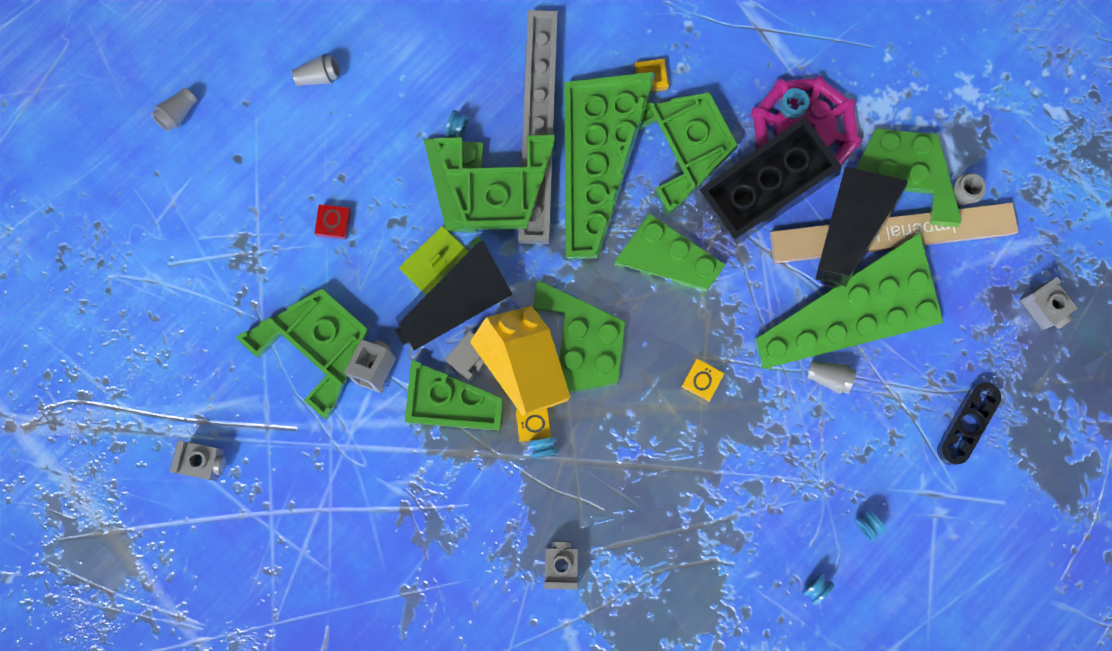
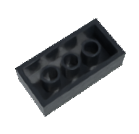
[699,116,842,245]

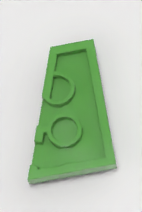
[423,139,484,233]
[614,213,725,292]
[405,359,503,431]

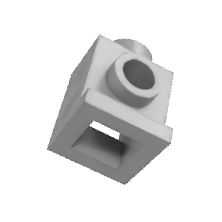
[1020,277,1078,330]
[445,330,486,383]
[344,339,396,394]
[170,440,226,481]
[544,542,578,590]

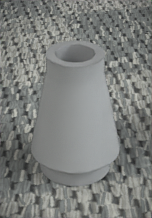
[292,54,340,87]
[151,88,197,132]
[953,173,986,207]
[807,361,857,395]

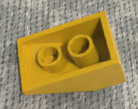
[470,306,571,417]

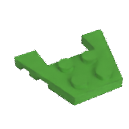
[639,92,737,214]
[856,129,961,227]
[434,135,555,230]
[533,281,625,393]
[236,289,369,420]

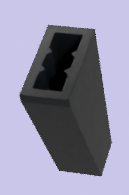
[815,167,908,288]
[394,236,513,350]

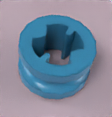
[779,88,810,119]
[445,110,469,138]
[528,437,559,459]
[855,510,887,543]
[802,572,835,605]

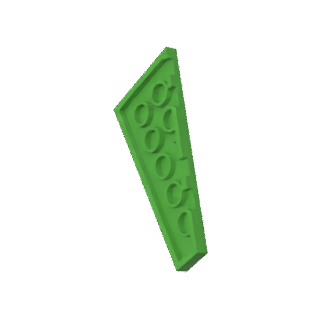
[564,72,655,260]
[754,233,944,369]

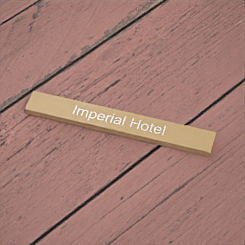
[770,203,1019,264]

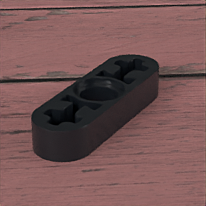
[937,382,1001,465]

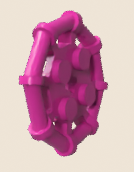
[750,75,862,165]

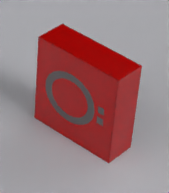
[314,204,351,240]

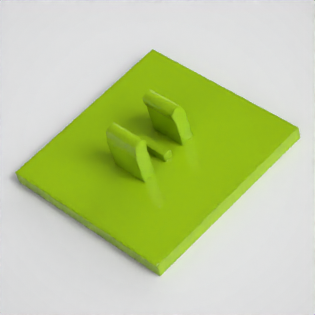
[398,226,464,291]

